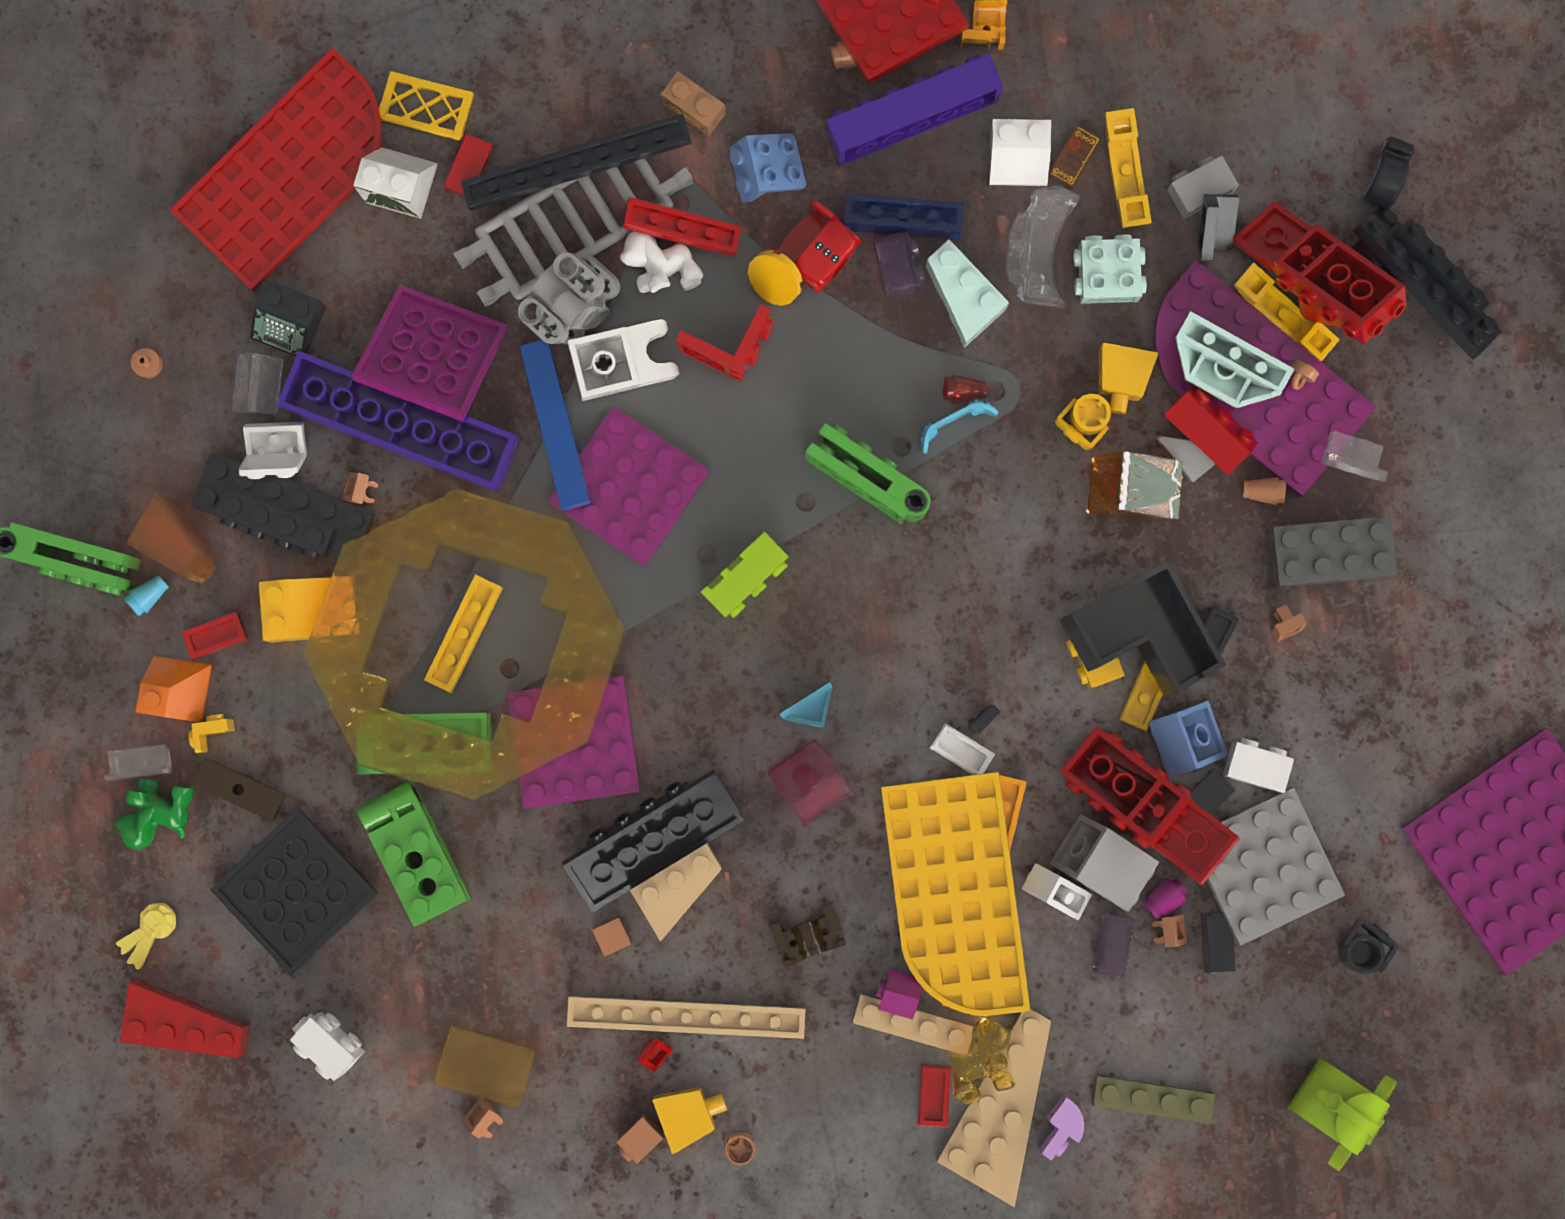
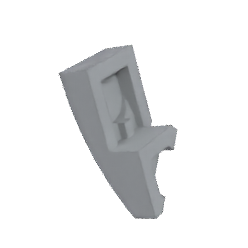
[1155,435,1215,482]

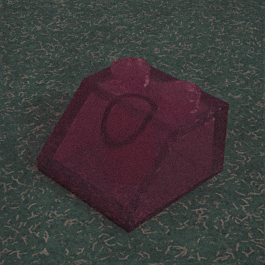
[767,739,853,827]

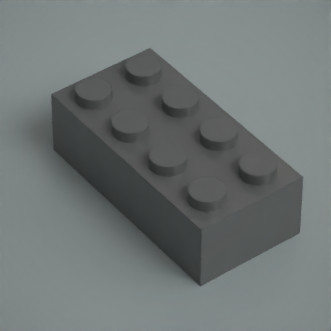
[1266,516,1397,588]

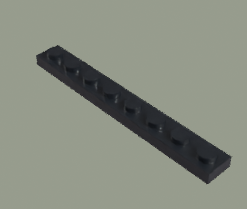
[461,113,692,211]

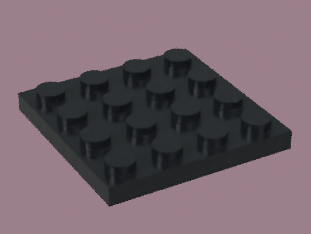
[210,808,379,976]

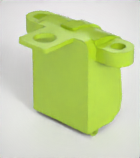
[1287,1059,1397,1171]

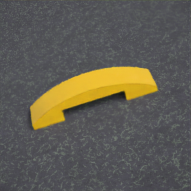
[1105,108,1152,228]
[1234,263,1340,362]

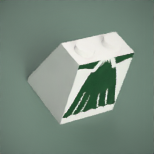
[353,148,438,219]

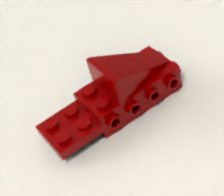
[1233,201,1406,344]
[1060,726,1240,885]

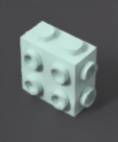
[1073,235,1147,304]

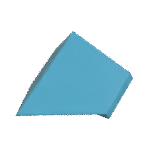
[780,682,833,728]

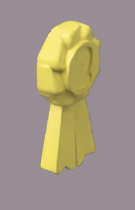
[116,902,176,970]

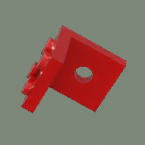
[676,304,774,382]

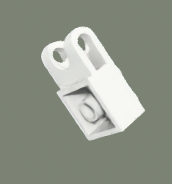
[568,319,680,401]

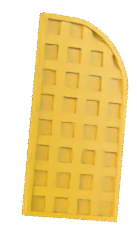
[881,772,1031,1016]

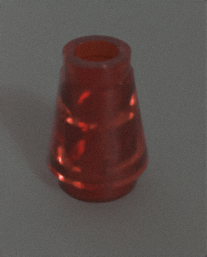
[943,374,987,403]

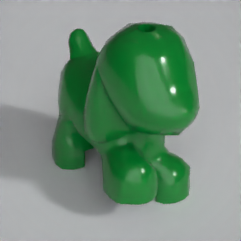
[114,778,195,850]

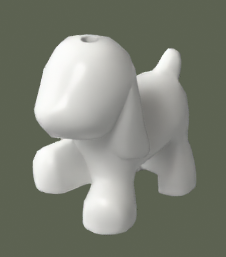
[620,231,703,293]

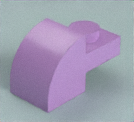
[1039,1093,1084,1161]

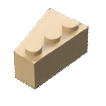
[630,843,723,942]

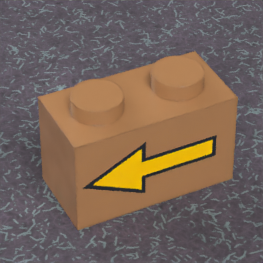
[661,71,726,137]

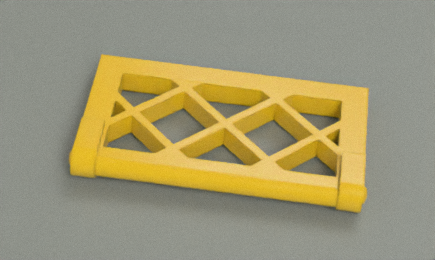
[379,71,474,141]

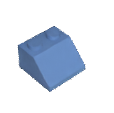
[1149,701,1228,777]

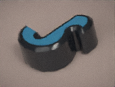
[1362,136,1415,210]

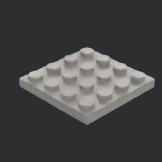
[1207,788,1345,946]

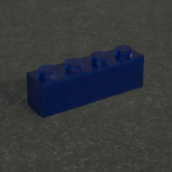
[844,194,964,240]

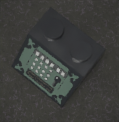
[250,279,326,357]

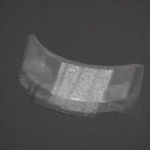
[1006,186,1080,309]

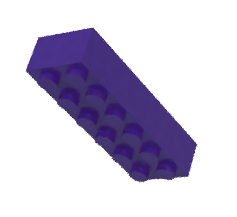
[826,54,1003,167]

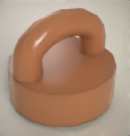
[1290,359,1319,390]

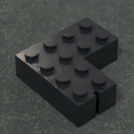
[1060,561,1226,697]

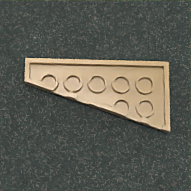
[936,1009,1051,1208]

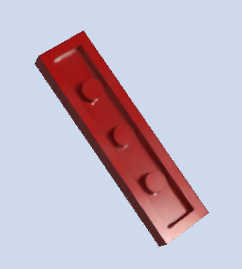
[622,197,741,257]

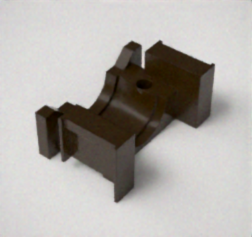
[768,901,846,967]

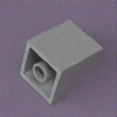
[1049,814,1159,912]

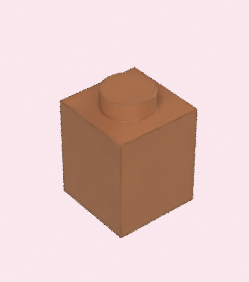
[616,1113,665,1164]

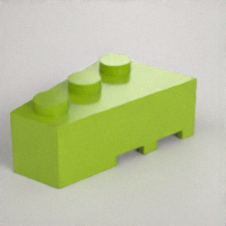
[701,531,789,618]

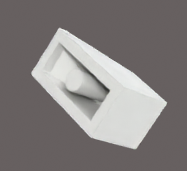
[1022,863,1092,920]

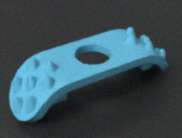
[919,399,999,454]

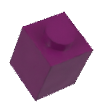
[876,969,922,1020]

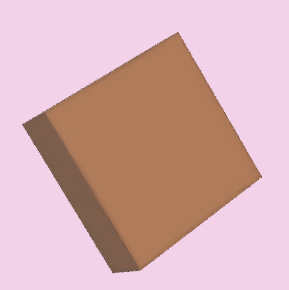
[592,917,632,957]

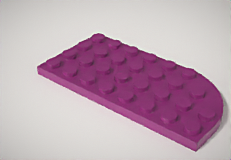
[1154,260,1376,497]

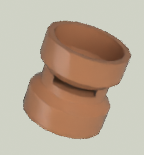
[725,1131,755,1165]

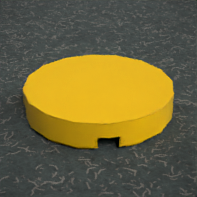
[748,250,802,306]

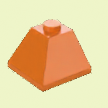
[135,656,213,722]

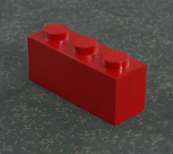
[1164,384,1258,475]

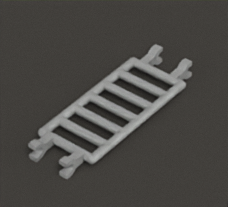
[453,158,693,307]

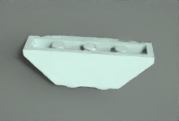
[1175,311,1294,408]

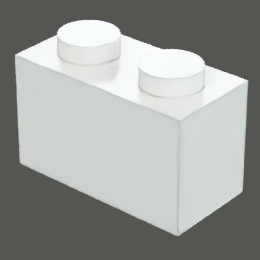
[1222,738,1294,793]

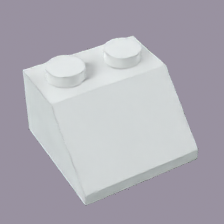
[989,119,1051,186]

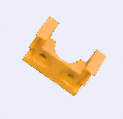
[960,0,1007,50]

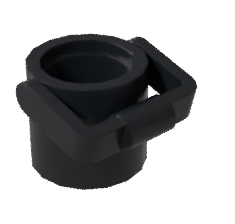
[1338,919,1398,974]

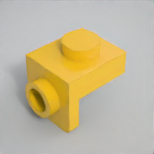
[189,714,235,753]

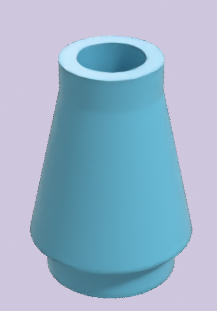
[123,574,169,616]

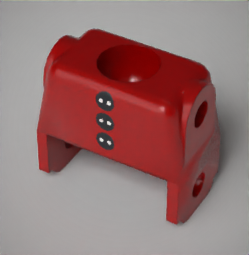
[771,199,861,293]

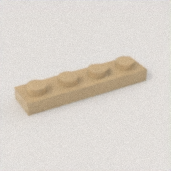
[853,993,975,1056]

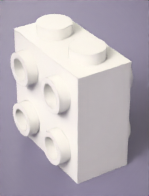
[290,1012,365,1081]

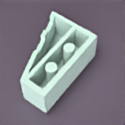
[926,240,1009,348]

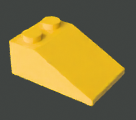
[259,577,358,643]

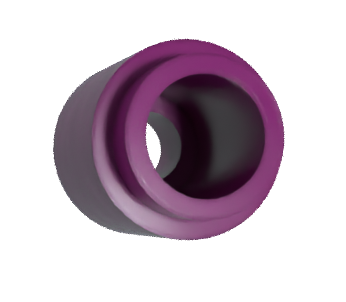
[1142,877,1187,920]

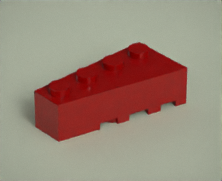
[120,979,251,1058]

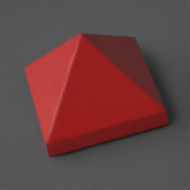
[636,1037,674,1072]

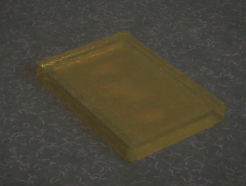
[434,1025,537,1109]

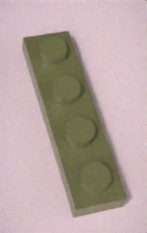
[1092,1075,1215,1124]

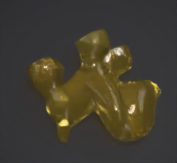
[948,1018,1015,1104]

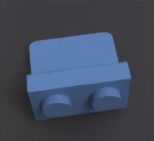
[729,133,806,203]

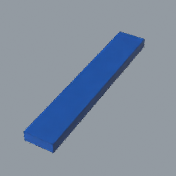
[520,340,591,511]

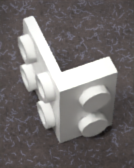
[238,422,307,479]

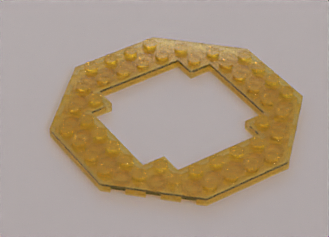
[304,489,625,801]

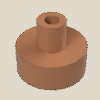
[131,348,163,379]

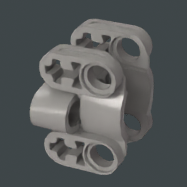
[518,252,620,344]

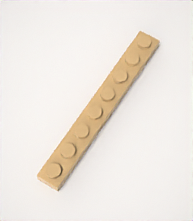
[567,996,805,1039]

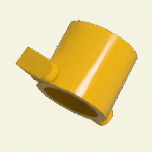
[1055,394,1111,450]

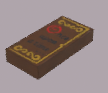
[1048,125,1102,190]

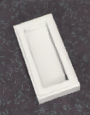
[930,723,995,775]

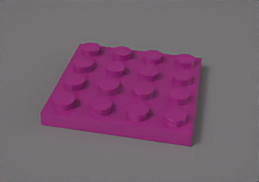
[352,285,508,421]
[548,406,710,568]
[507,676,641,809]

